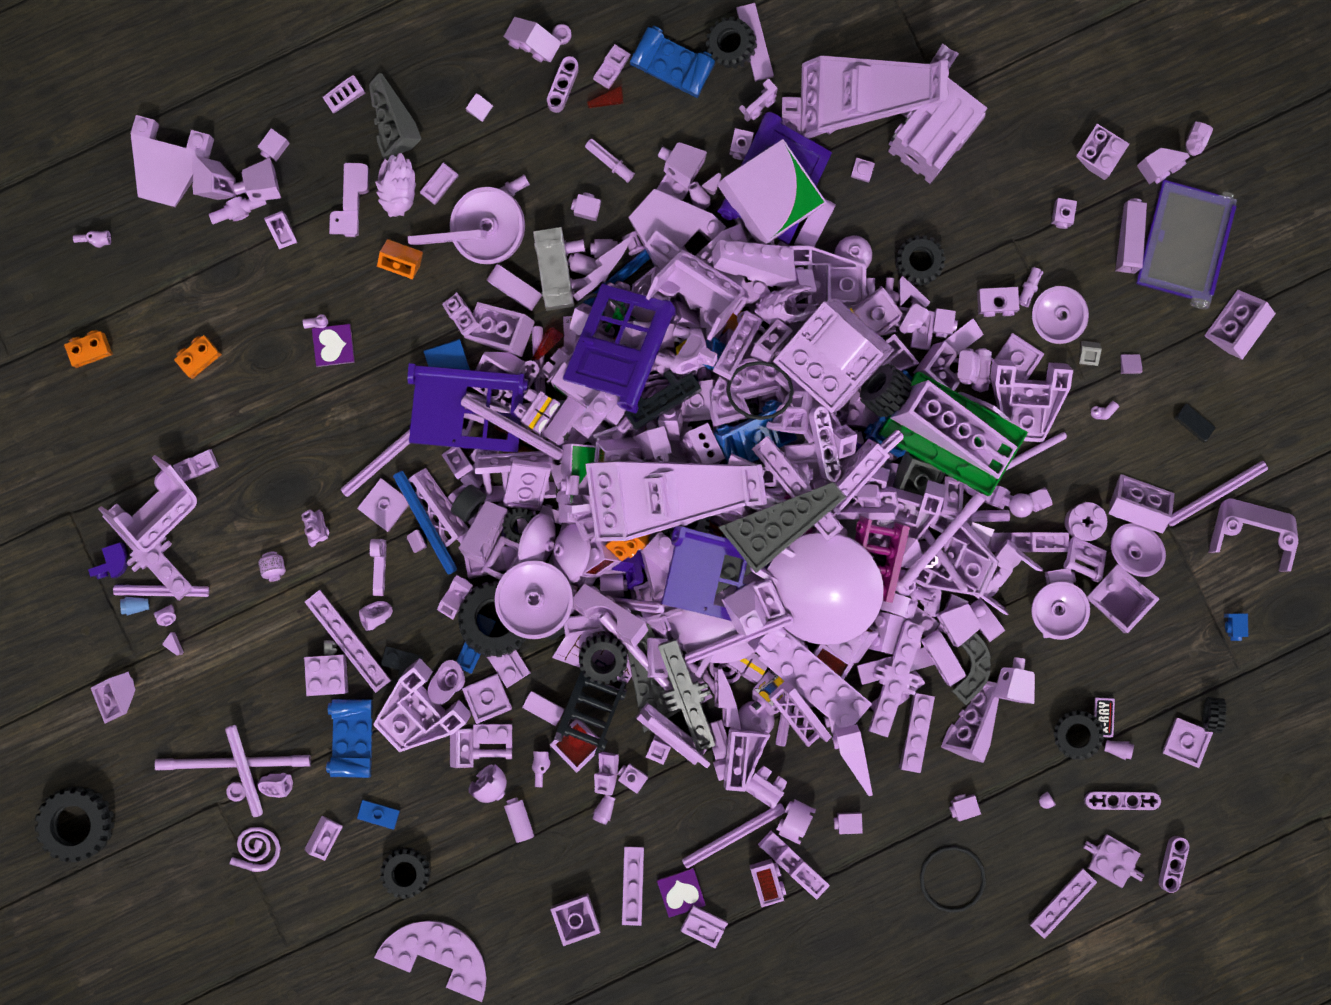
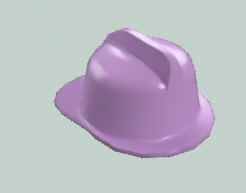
[427,660,465,704]

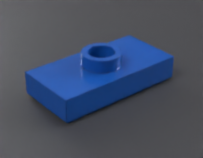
[357,800,400,830]

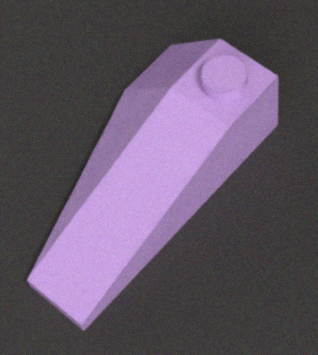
[941,681,999,763]

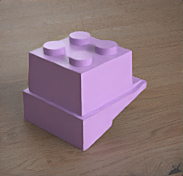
[1087,564,1159,633]

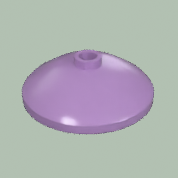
[1032,286,1089,344]
[518,513,556,563]
[1111,523,1166,577]
[552,524,590,582]
[1031,581,1090,640]

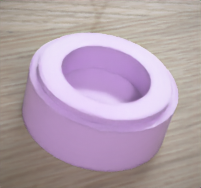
[552,24,572,45]
[227,782,246,801]

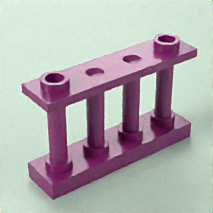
[855,516,910,603]

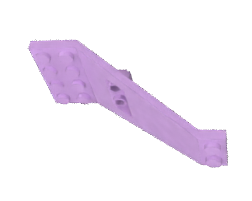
[801,56,949,139]
[586,461,767,542]

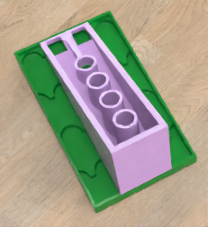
[878,371,1028,497]

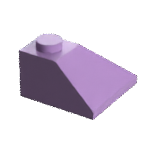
[475,352,525,400]
[721,580,768,636]
[91,672,135,723]

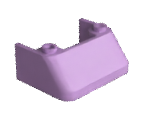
[646,251,744,341]
[98,455,197,552]
[1208,499,1298,572]

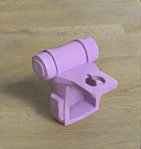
[948,348,993,392]

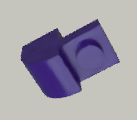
[88,543,129,579]
[611,550,645,590]

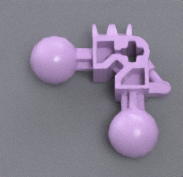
[963,483,1034,517]

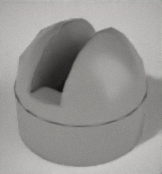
[324,640,337,656]

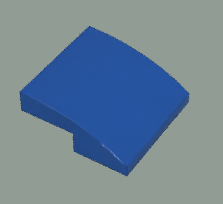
[424,339,470,370]

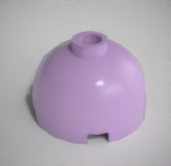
[835,235,873,269]
[738,701,775,733]
[468,764,507,803]

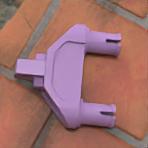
[655,325,718,374]

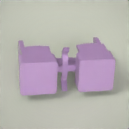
[974,539,1043,615]

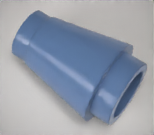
[120,597,149,616]

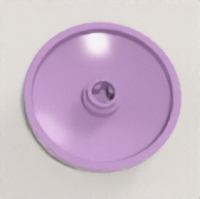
[450,187,525,264]
[495,561,573,639]

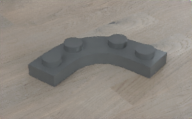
[952,633,991,705]

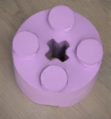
[1065,502,1107,542]
[776,800,816,845]

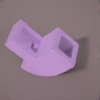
[437,575,473,620]
[880,593,918,620]

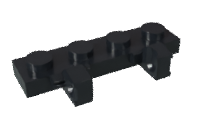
[624,370,702,430]

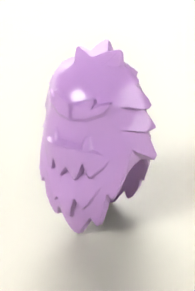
[375,153,416,217]
[754,285,816,326]

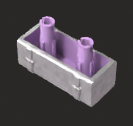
[533,227,588,311]

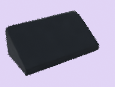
[1174,403,1215,443]

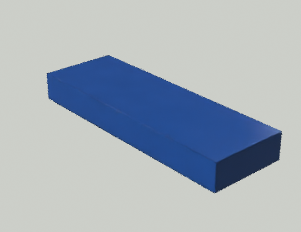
[456,613,496,674]

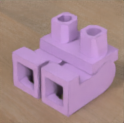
[746,765,787,809]

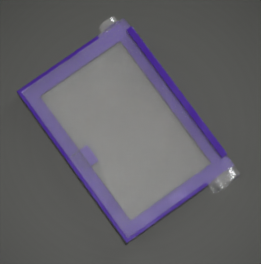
[1136,180,1237,309]

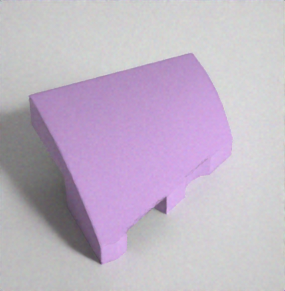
[766,391,814,434]

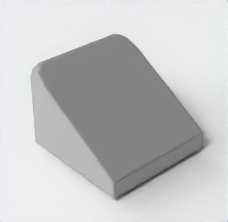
[1079,341,1102,366]

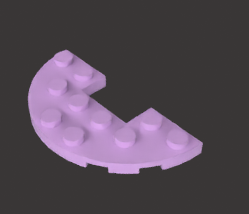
[710,358,788,426]
[374,920,487,1002]

